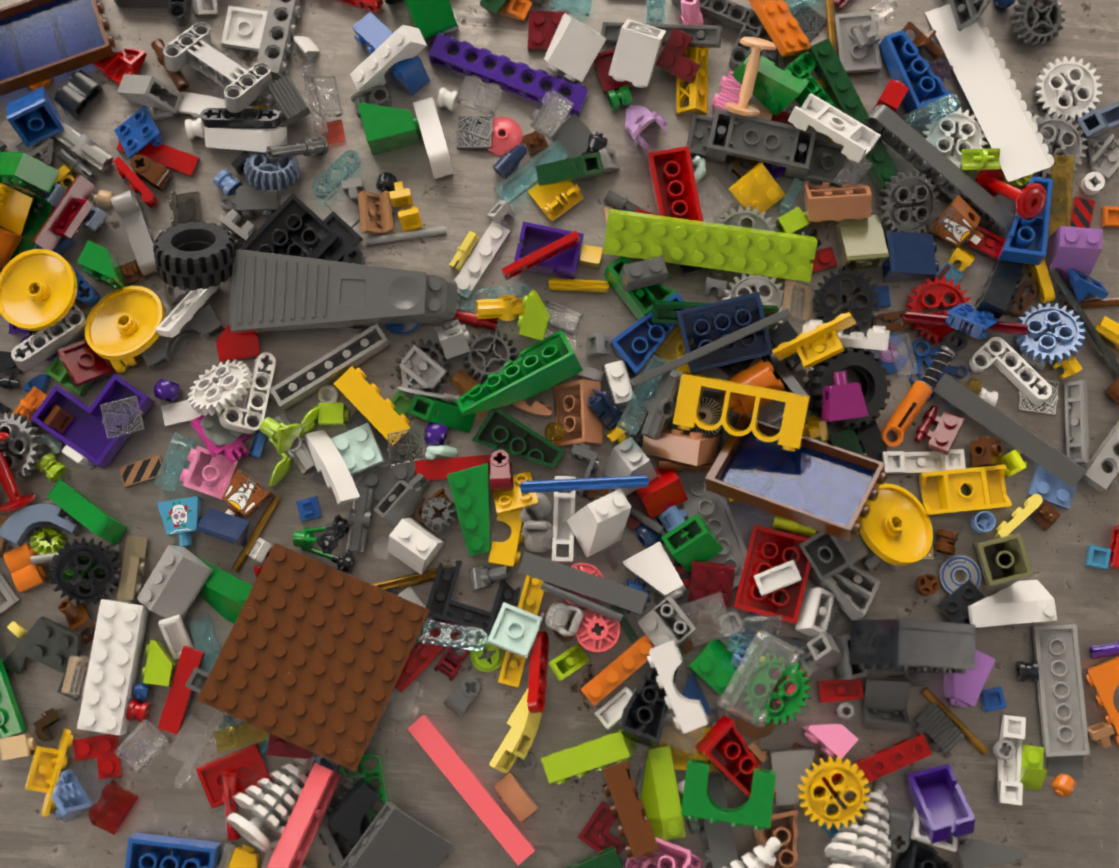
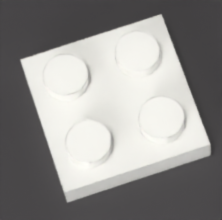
[221,6,268,52]

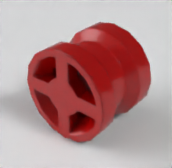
[126,699,151,724]

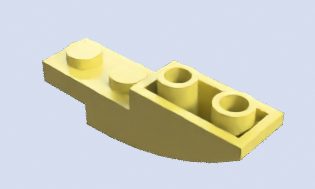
[489,689,542,775]

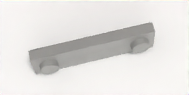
[1064,380,1090,465]

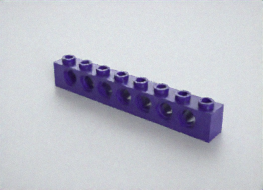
[429,33,588,117]

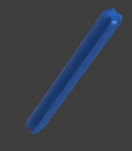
[520,475,649,493]

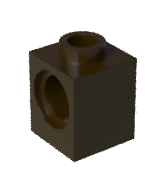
[728,157,760,180]

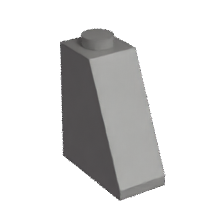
[117,74,183,114]
[769,747,815,809]

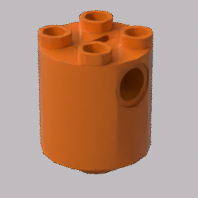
[723,360,785,416]

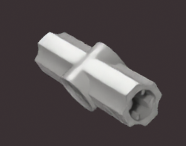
[54,123,114,172]
[273,414,316,475]

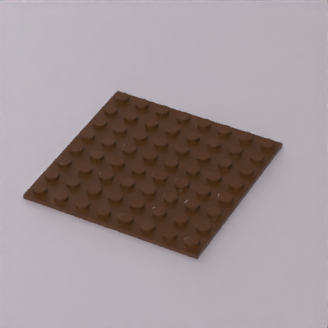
[197,543,430,772]

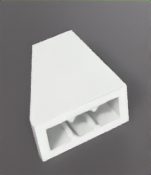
[623,541,686,599]

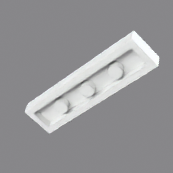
[454,220,511,300]
[155,282,223,338]

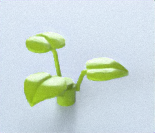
[259,407,319,488]

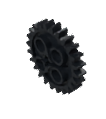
[812,267,881,335]
[49,537,121,606]

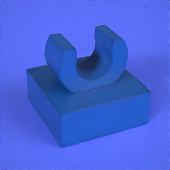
[296,496,323,522]

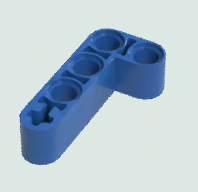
[34,237,100,307]

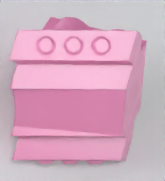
[624,837,704,868]

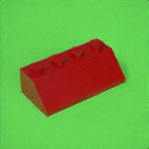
[647,146,703,221]

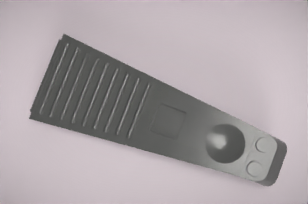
[229,249,457,333]

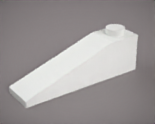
[968,580,1057,628]

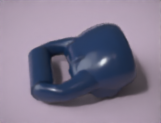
[635,515,668,549]

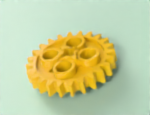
[797,756,871,829]

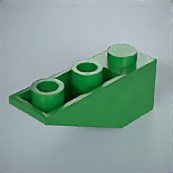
[408,394,477,433]

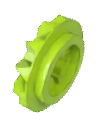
[30,526,66,555]
[470,638,504,672]

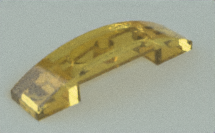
[213,723,269,753]

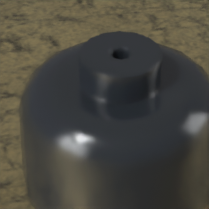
[588,131,608,153]
[376,172,397,193]

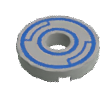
[938,555,982,594]

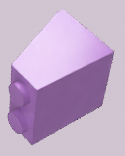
[1045,226,1103,282]
[944,649,996,709]

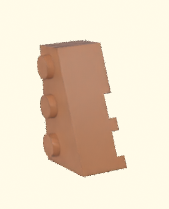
[804,181,872,223]
[642,425,720,466]

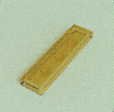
[1048,154,1074,237]

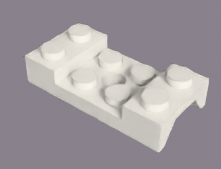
[788,93,881,163]
[802,319,890,351]

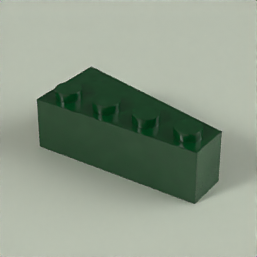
[471,408,566,469]

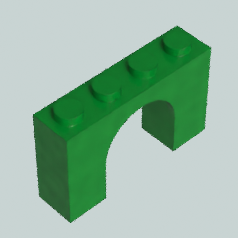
[681,758,776,831]

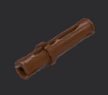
[151,39,190,92]

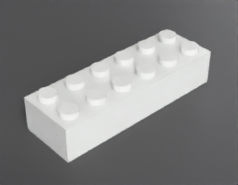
[77,599,149,736]

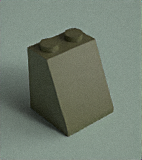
[835,213,889,271]
[974,533,1033,586]

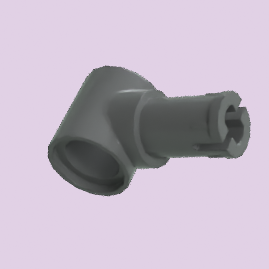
[468,566,511,590]

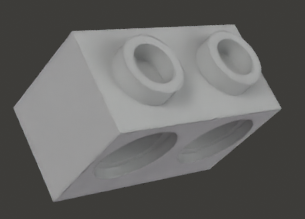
[435,319,472,359]

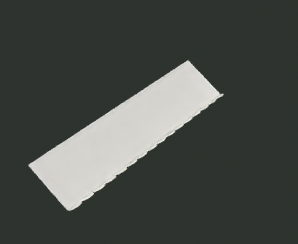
[925,4,1054,182]

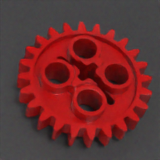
[905,276,971,344]

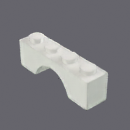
[350,25,427,91]
[552,476,576,564]
[647,640,709,734]

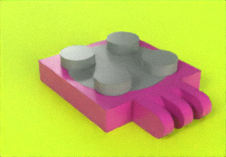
[190,408,250,463]

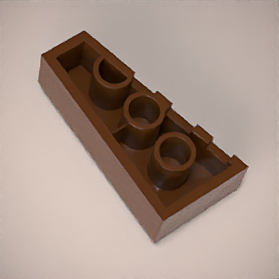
[602,760,660,864]

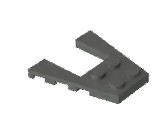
[312,410,416,502]

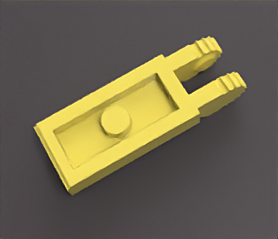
[993,494,1043,538]

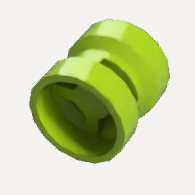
[36,453,67,482]

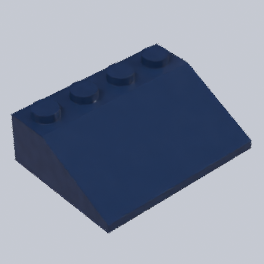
[676,292,773,373]

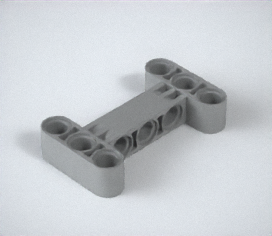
[163,22,272,113]

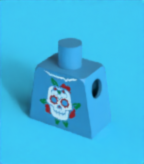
[157,496,202,547]

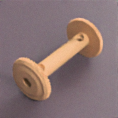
[725,37,776,117]

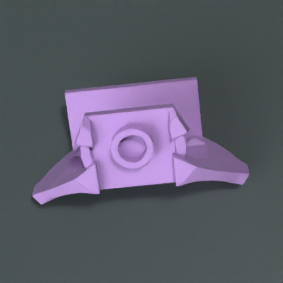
[625,105,669,149]

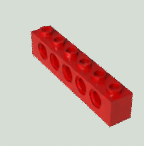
[813,733,932,798]

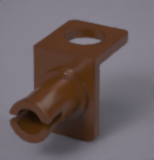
[902,21,944,60]
[58,599,96,644]

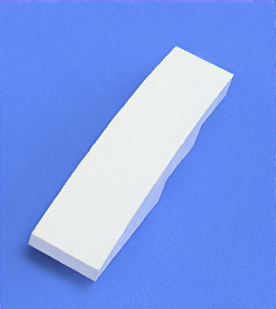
[176,91,253,120]
[304,429,360,504]

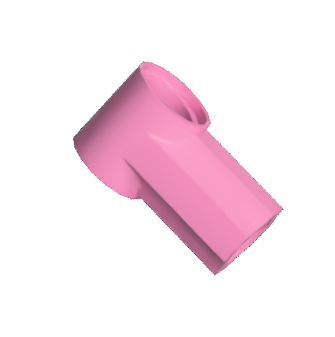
[679,0,704,25]

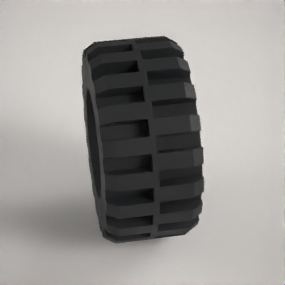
[153,221,236,290]
[805,347,891,428]

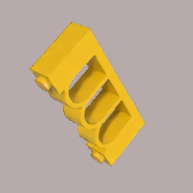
[673,373,811,451]

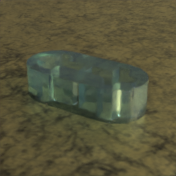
[778,177,804,214]

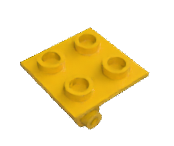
[527,181,584,222]
[0,182,34,236]
[489,471,539,514]

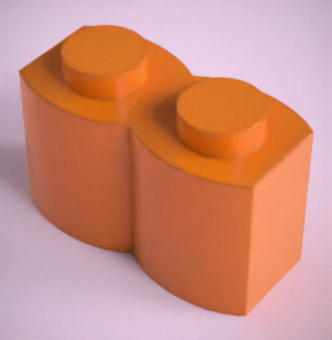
[3,543,48,593]

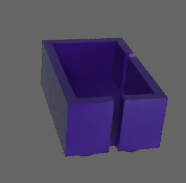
[514,221,584,279]
[907,764,975,844]

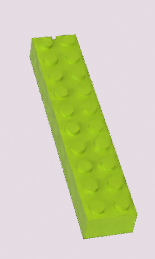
[603,209,818,282]

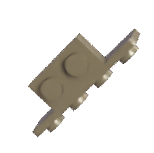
[117,536,148,604]

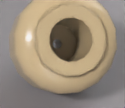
[93,190,113,211]

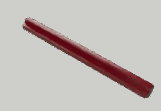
[903,311,1028,335]

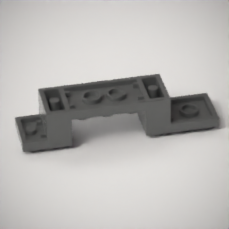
[687,109,850,187]

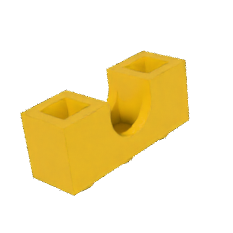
[488,508,529,568]

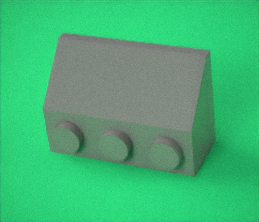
[136,545,212,620]

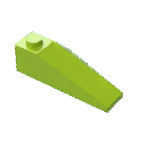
[640,745,686,841]

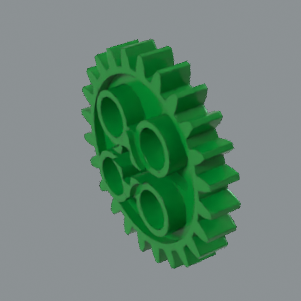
[741,654,813,726]

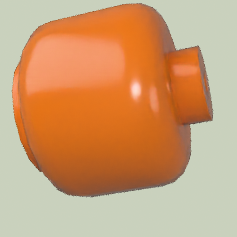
[1051,773,1076,797]

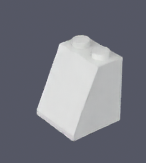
[544,13,606,82]
[608,19,666,88]
[567,489,631,557]
[387,517,446,575]

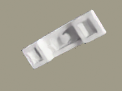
[882,449,966,474]
[997,715,1026,806]

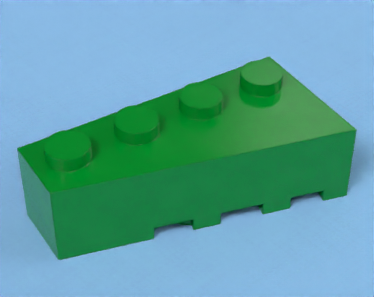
[447,463,491,557]

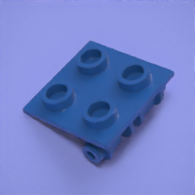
[114,105,162,159]
[945,303,999,340]

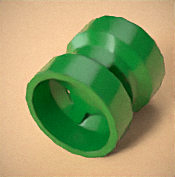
[607,85,633,111]

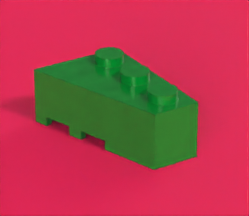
[732,53,809,117]

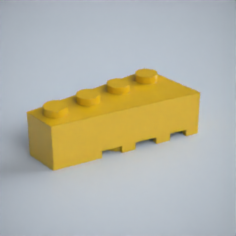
[333,367,411,445]

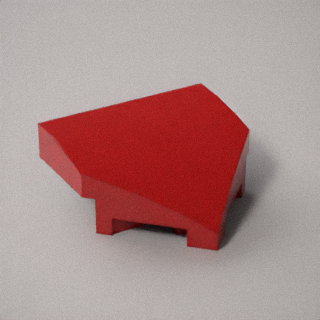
[216,324,261,362]

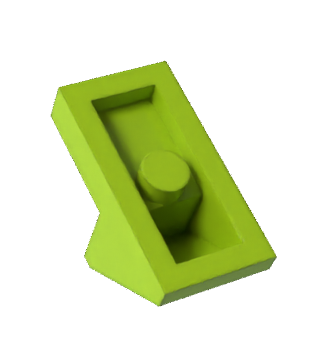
[548,643,590,681]
[1020,745,1047,791]

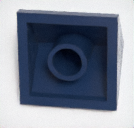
[196,508,249,547]

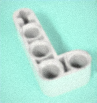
[413,97,454,179]
[204,124,288,152]
[968,337,1052,404]
[219,352,276,434]

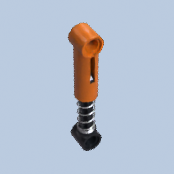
[880,330,968,447]

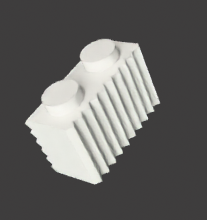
[604,360,635,409]
[795,587,835,636]

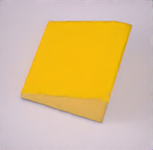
[579,244,603,268]

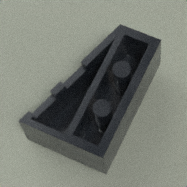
[975,259,1024,319]

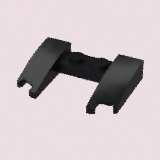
[425,560,521,637]

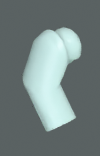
[692,156,706,186]
[36,433,63,454]
[425,445,457,460]

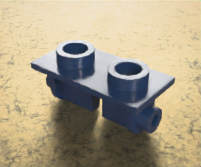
[588,389,625,430]

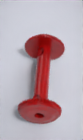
[975,168,1047,219]
[0,432,35,513]

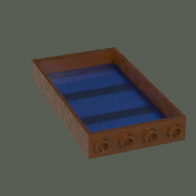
[0,0,116,96]
[705,415,887,543]

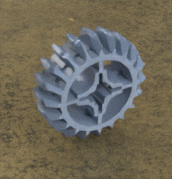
[244,152,300,192]

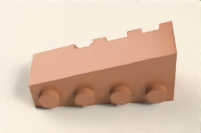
[753,809,798,868]

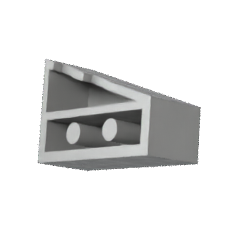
[808,565,881,620]

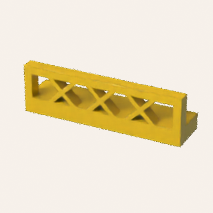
[676,47,708,115]

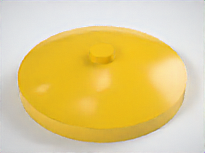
[0,249,78,331]
[85,286,166,361]
[856,483,933,566]

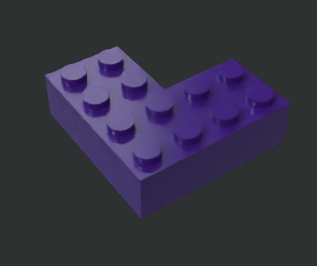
[31,374,155,469]

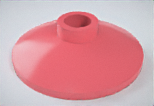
[486,117,523,156]

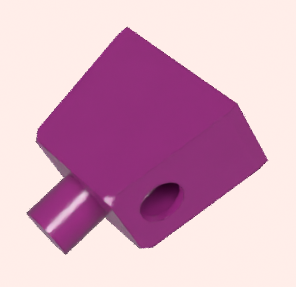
[822,371,868,422]

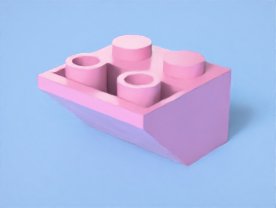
[802,723,858,759]

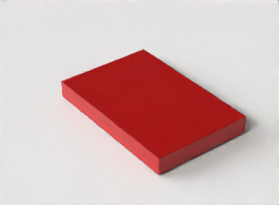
[195,743,273,809]

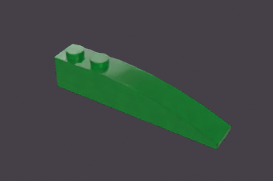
[456,330,583,415]
[172,544,254,624]

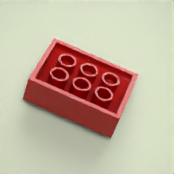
[733,525,811,625]

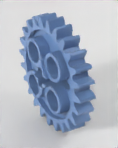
[1014,302,1086,365]

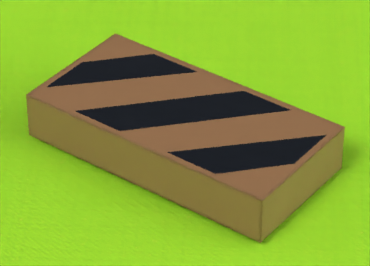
[119,455,166,488]

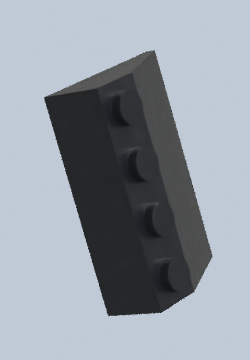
[240,193,339,259]

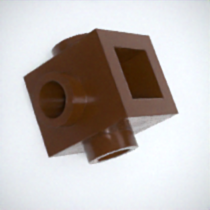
[970,436,1003,467]

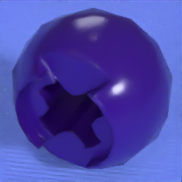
[153,378,181,403]
[423,422,448,445]

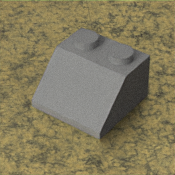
[603,437,658,497]

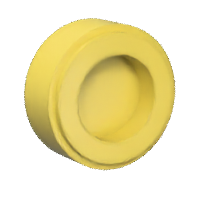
[7,621,27,640]

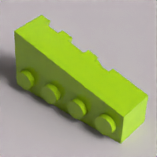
[541,731,638,785]

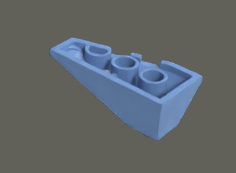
[51,769,93,822]

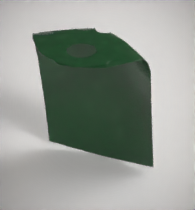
[0,185,52,262]

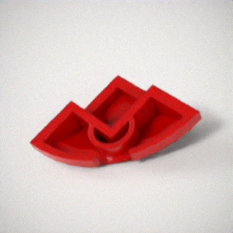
[92,48,147,86]

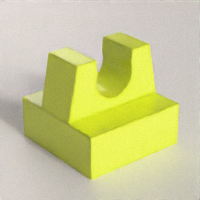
[1002,449,1027,477]

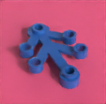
[908,339,968,409]

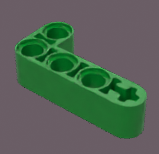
[784,53,839,110]
[47,479,128,545]
[339,753,389,824]

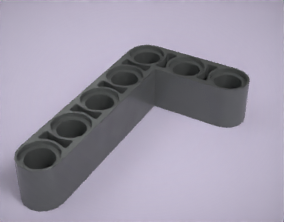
[672,0,763,71]

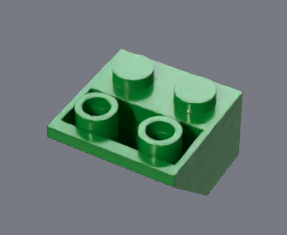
[77,240,127,289]
[661,514,724,573]

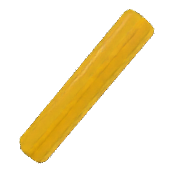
[548,278,609,293]

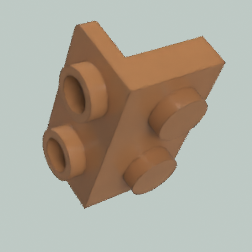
[358,191,393,235]

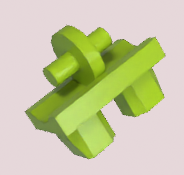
[961,148,1000,170]

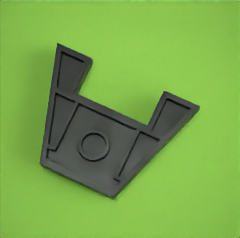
[3,616,81,701]

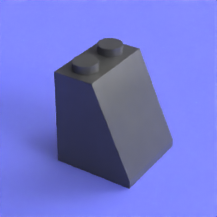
[799,511,872,582]

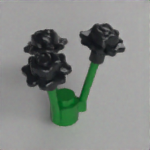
[292,514,355,572]

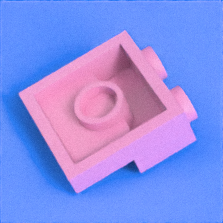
[179,446,238,500]

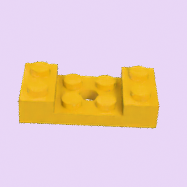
[918,464,1012,516]

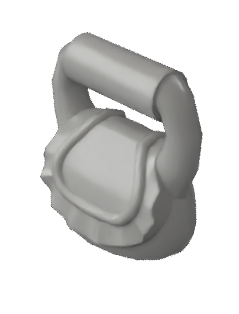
[520,492,552,531]
[522,521,553,552]
[545,601,584,637]

